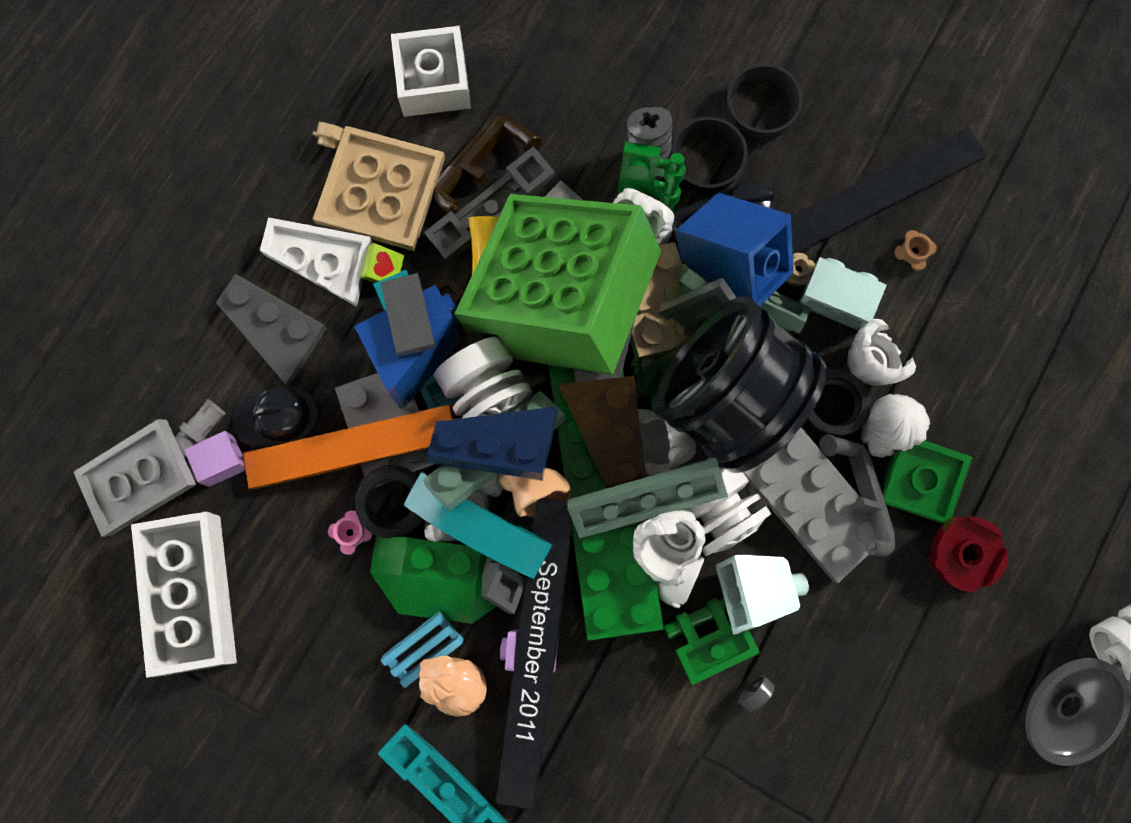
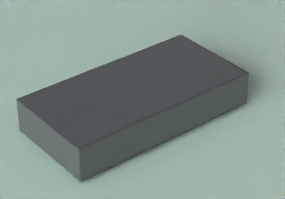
[380,273,436,357]

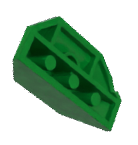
[370,536,496,624]

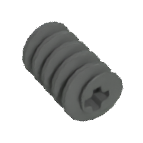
[627,107,672,180]

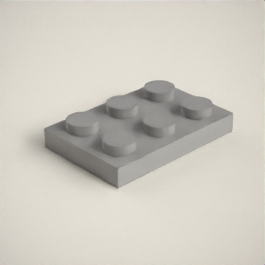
[335,373,439,489]
[73,419,196,537]

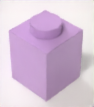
[184,431,246,487]

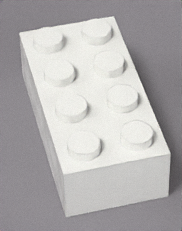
[131,512,237,678]

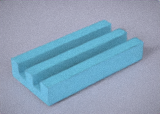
[380,611,464,688]

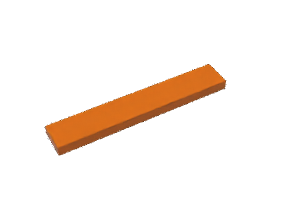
[243,405,455,489]

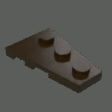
[558,376,646,488]

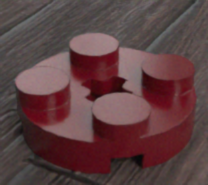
[929,516,1008,592]

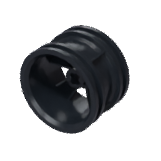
[651,296,827,473]

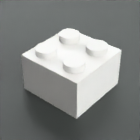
[391,26,471,117]

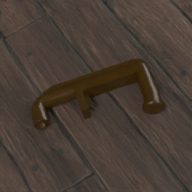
[434,114,542,214]

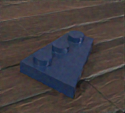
[427,407,558,481]

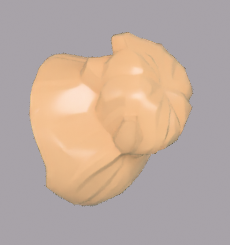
[499,468,571,518]
[418,655,487,716]

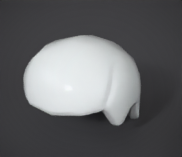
[656,556,704,608]

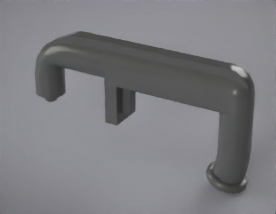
[819,434,895,557]

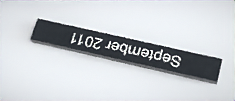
[496,498,573,809]

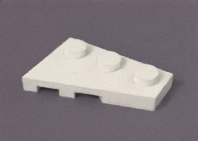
[260,217,373,307]

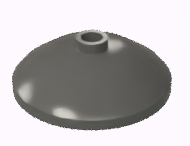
[1025,658,1131,766]

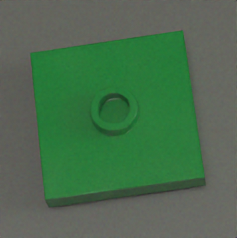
[881,441,973,524]

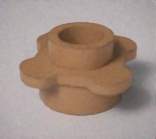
[894,230,936,271]

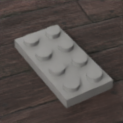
[743,428,877,583]

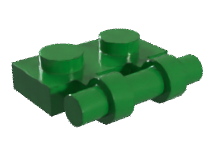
[617,141,686,211]
[663,597,760,685]

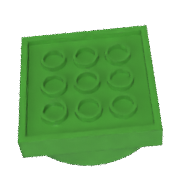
[455,194,661,375]

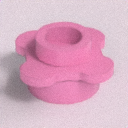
[328,511,372,555]

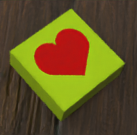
[360,243,404,283]

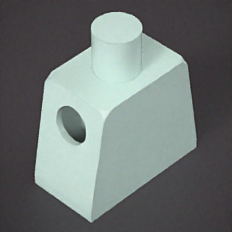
[716,555,809,635]

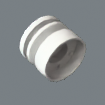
[433,337,532,418]
[687,468,771,557]

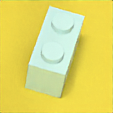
[799,257,886,331]

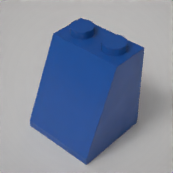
[676,193,793,306]
[354,285,462,409]

